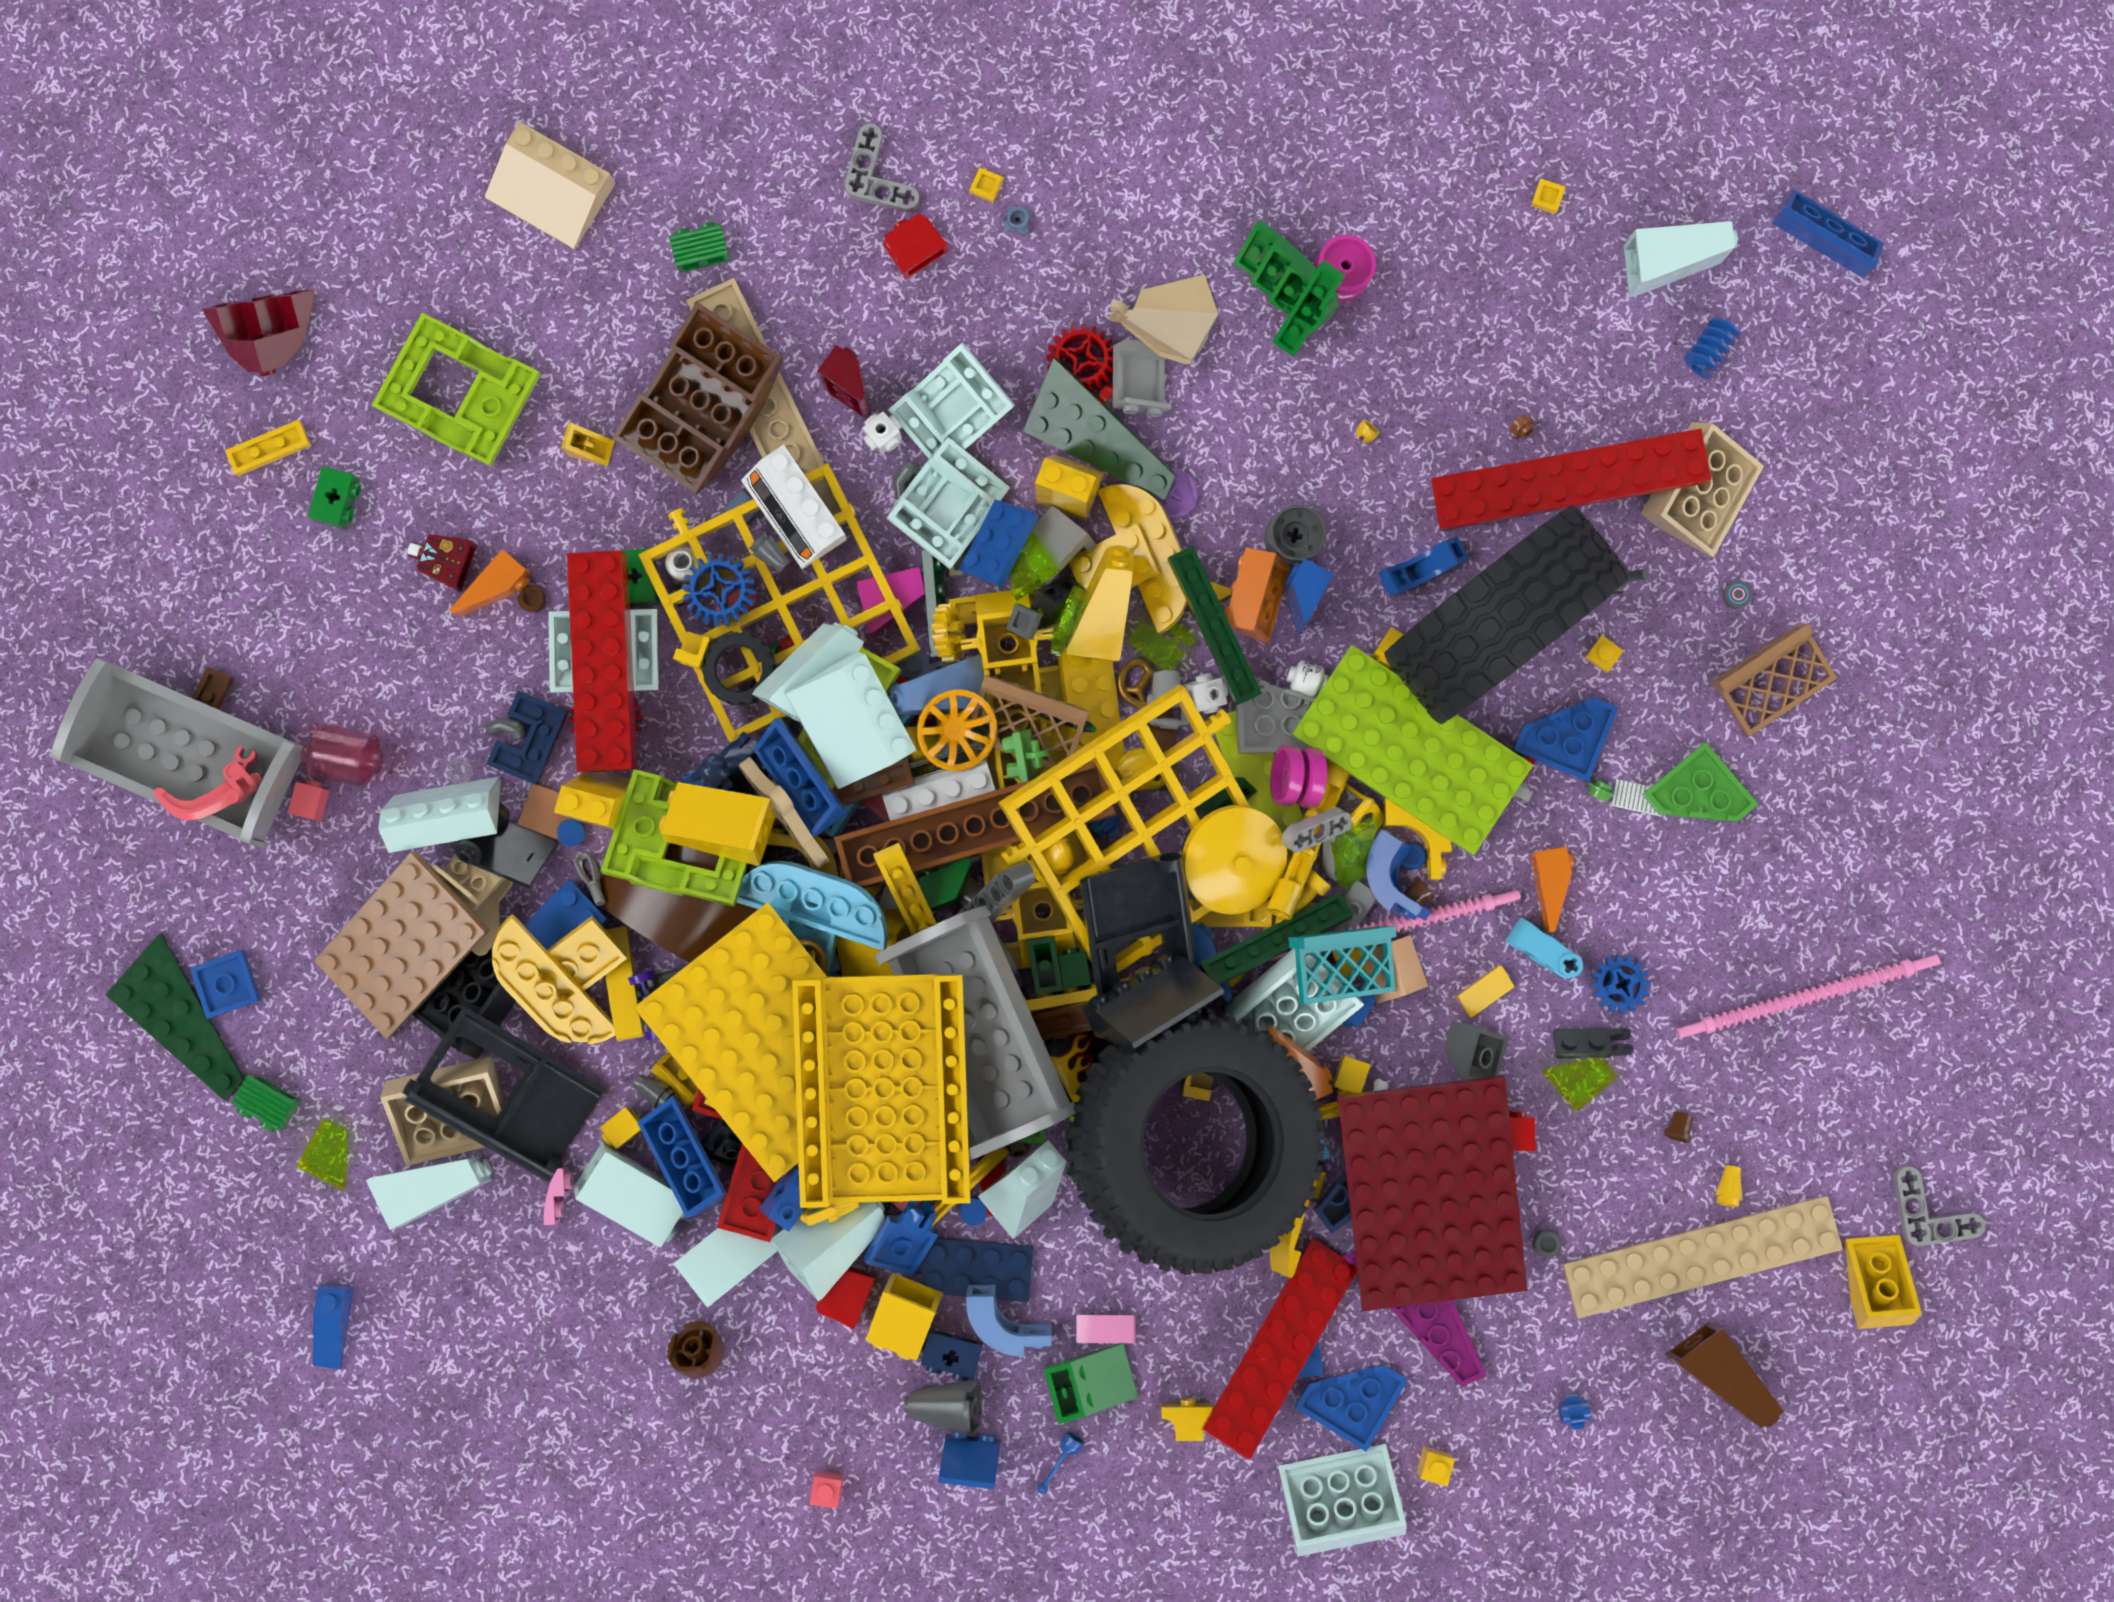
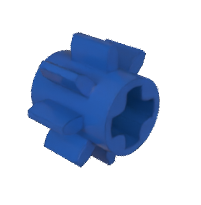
[1088,816,1121,839]
[1558,1394,1591,1430]

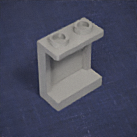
[1113,339,1172,417]
[1014,505,1097,588]

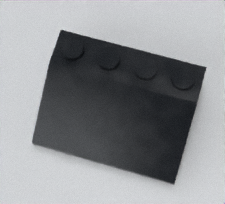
[412,947,516,1059]
[1082,953,1224,1049]

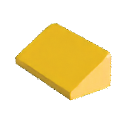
[1454,965,1515,1018]
[651,1052,698,1108]

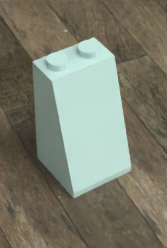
[1624,221,1738,297]
[752,623,864,723]
[978,1140,1066,1239]
[574,1141,685,1248]
[366,1156,493,1230]
[771,1202,886,1301]
[673,1223,784,1308]

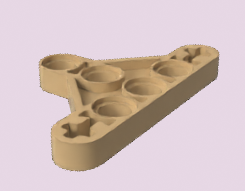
[738,757,829,870]

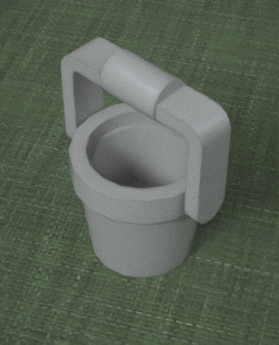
[1147,670,1189,729]

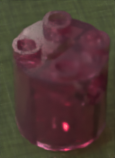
[301,722,383,787]

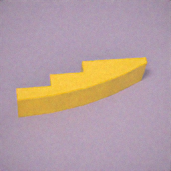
[605,926,644,1042]

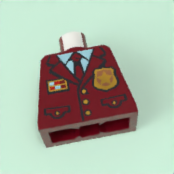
[407,534,477,593]

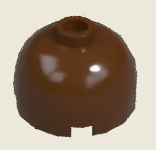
[667,1321,724,1379]

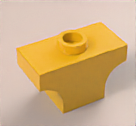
[1161,1398,1215,1441]

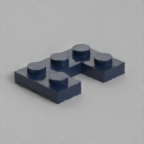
[486,691,569,786]

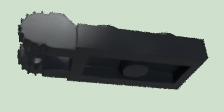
[1553,1028,1633,1059]

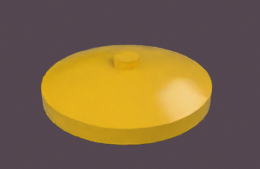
[1182,805,1287,914]

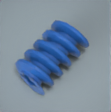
[1684,318,1741,379]

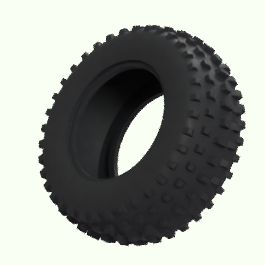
[1067,1009,1325,1275]

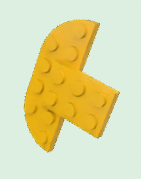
[1069,484,1187,634]
[492,914,627,1044]

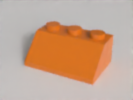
[1224,547,1291,644]

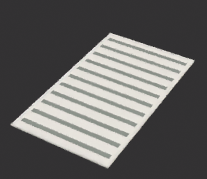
[1611,779,1662,817]

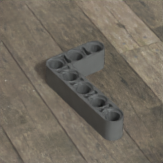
[956,861,1035,975]

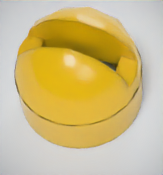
[1356,419,1379,443]

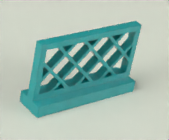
[1288,926,1397,1005]

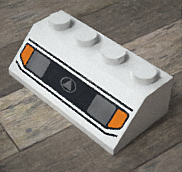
[741,444,847,570]
[882,742,996,821]

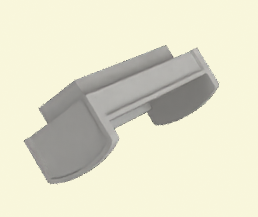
[50,658,312,848]
[875,905,1077,1160]

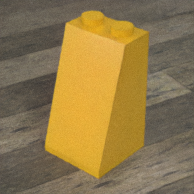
[1035,454,1105,522]
[1066,545,1134,661]
[554,772,630,830]
[659,782,776,867]

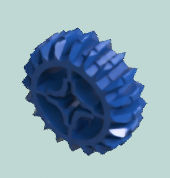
[682,553,756,627]

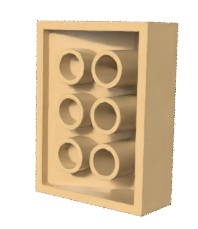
[485,121,616,250]
[1641,422,1764,557]
[380,1056,505,1166]

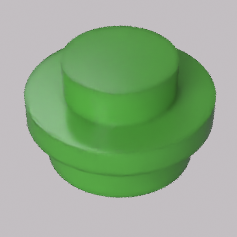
[1587,779,1614,802]

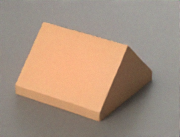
[1366,935,1428,1004]

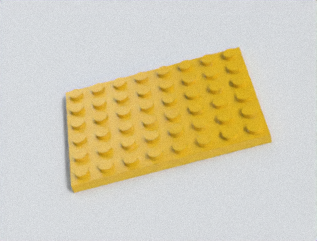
[634,902,827,1182]

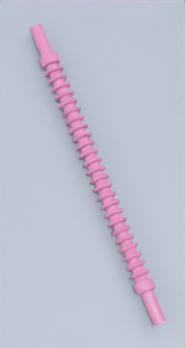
[1269,890,1521,961]
[1676,954,1940,1039]

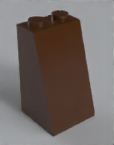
[1665,1322,1784,1428]

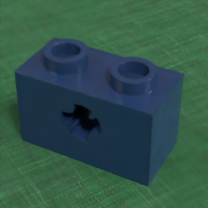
[921,1329,983,1381]

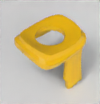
[1345,783,1384,841]

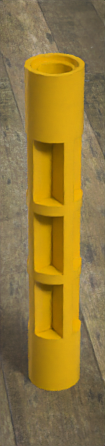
[1266,760,1350,920]

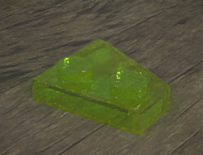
[1011,530,1060,601]
[1050,586,1086,657]
[1331,817,1377,889]
[1540,1058,1617,1112]
[295,1117,349,1191]

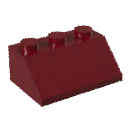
[817,345,871,420]

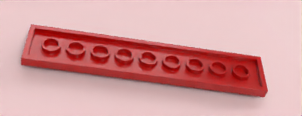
[1431,428,1711,532]

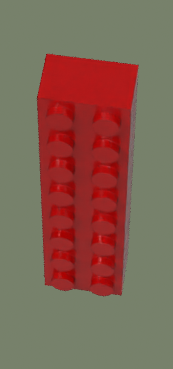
[567,550,638,773]

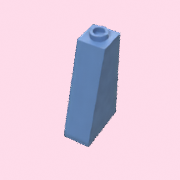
[890,655,988,715]

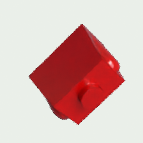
[883,212,949,280]
[816,1266,877,1330]

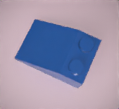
[525,879,612,950]
[938,1432,1001,1490]

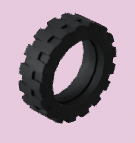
[702,632,777,706]

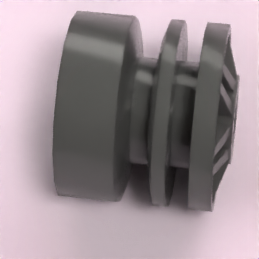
[1264,505,1326,566]

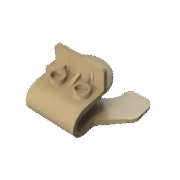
[432,855,513,956]

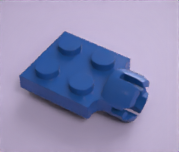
[863,1200,938,1276]

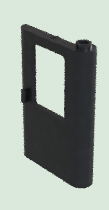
[1079,853,1204,1014]
[402,1006,606,1183]

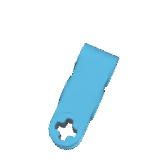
[1505,918,1583,978]

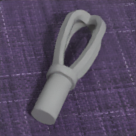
[574,853,606,906]

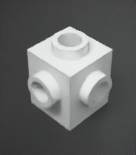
[863,412,902,455]
[1182,673,1228,714]

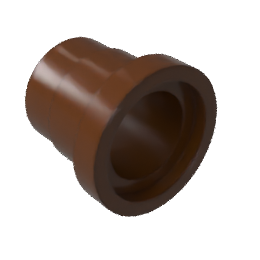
[1404,876,1435,905]
[1663,1111,1694,1143]

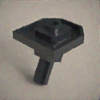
[700,1119,742,1166]

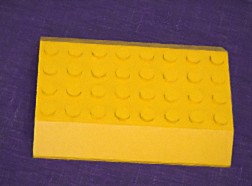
[792,974,971,1208]

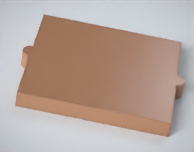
[517,784,571,839]

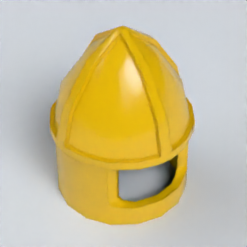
[1114,748,1165,791]
[1029,837,1075,884]

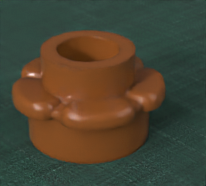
[1510,414,1534,439]

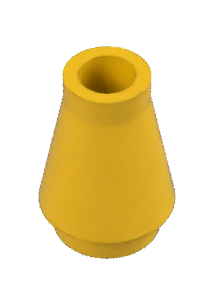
[1714,1165,1743,1207]

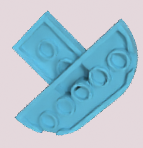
[736,861,888,977]

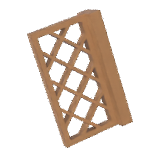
[1710,624,1837,737]
[968,674,1090,768]

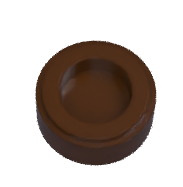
[518,585,546,613]

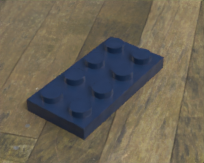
[920,1238,1033,1302]

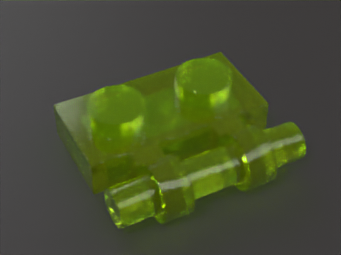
[1126,613,1196,671]

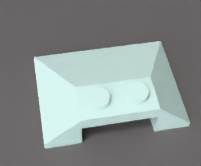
[888,343,1015,458]
[886,437,1010,569]
[549,609,659,693]

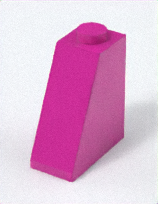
[856,567,926,637]

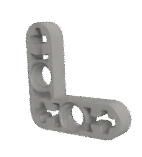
[845,123,920,213]
[1282,807,1351,882]
[1893,1166,1985,1246]

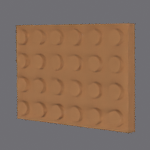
[314,851,490,1039]

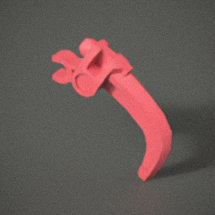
[154,746,263,821]

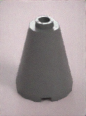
[904,1379,982,1437]

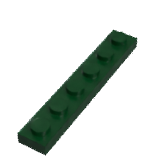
[1167,546,1262,706]
[1199,893,1353,986]

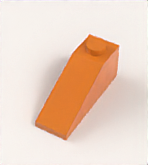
[449,549,532,617]
[1530,846,1574,933]
[1267,1026,1333,1100]

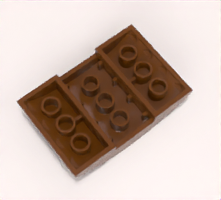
[612,302,783,494]
[590,843,758,963]

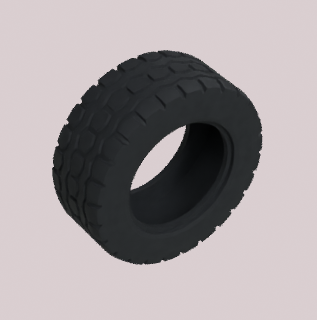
[1384,504,1630,725]

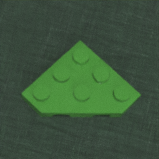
[1642,742,1758,822]

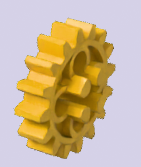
[932,603,966,663]

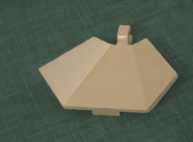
[1109,274,1218,364]

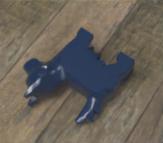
[690,731,769,793]

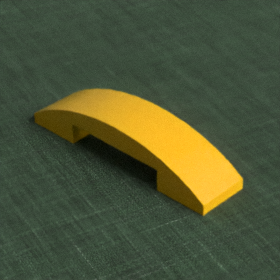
[1189,899,1272,927]
[1270,1171,1326,1278]

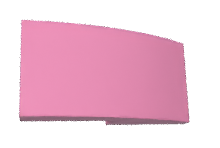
[544,1167,574,1225]
[1076,1315,1136,1343]

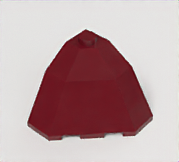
[203,290,315,376]

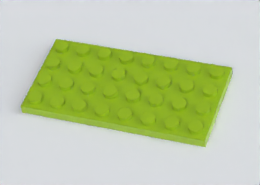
[1291,645,1533,856]

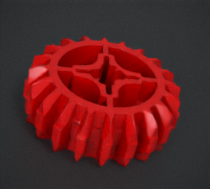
[1046,323,1114,393]

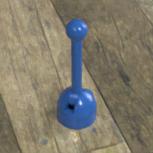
[1037,1431,1085,1494]

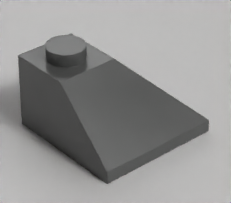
[1445,1020,1509,1080]

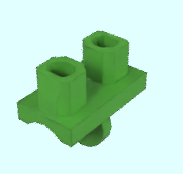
[1002,729,1049,782]

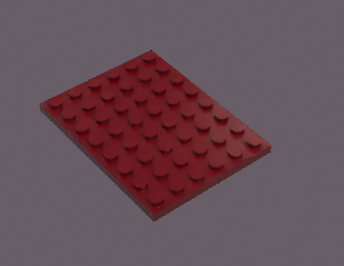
[1337,1075,1528,1311]

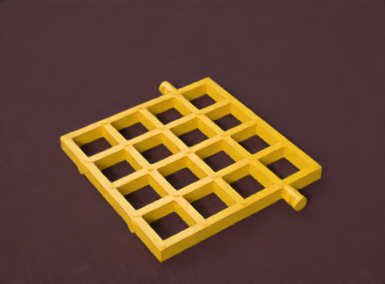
[638,463,921,743]
[998,685,1250,973]

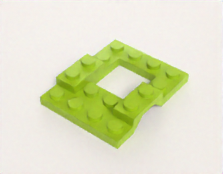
[371,313,541,467]
[601,769,748,907]

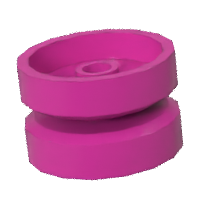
[1313,234,1376,303]
[1270,745,1327,808]

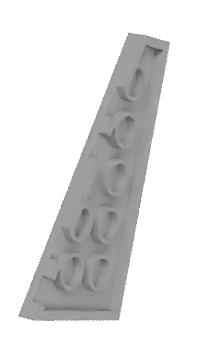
[1236,680,1315,754]

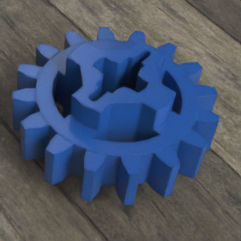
[1589,955,1651,1014]

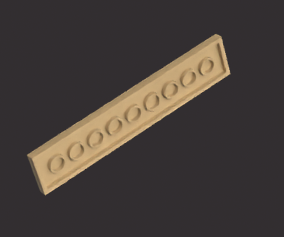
[686,278,841,516]
[1562,1195,1843,1319]

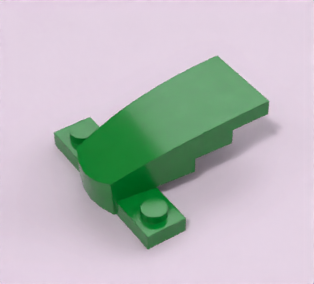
[1233,220,1346,357]

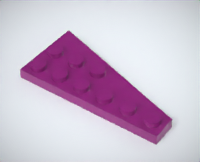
[1342,1250,1487,1387]

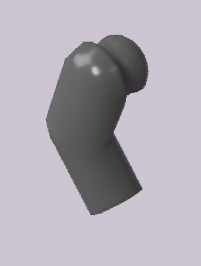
[893,461,919,500]
[485,716,526,740]

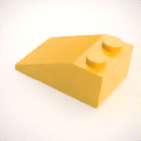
[1845,1235,1922,1329]

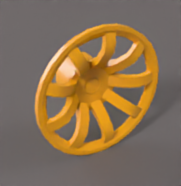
[917,689,997,771]

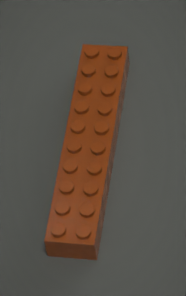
[834,762,1117,889]

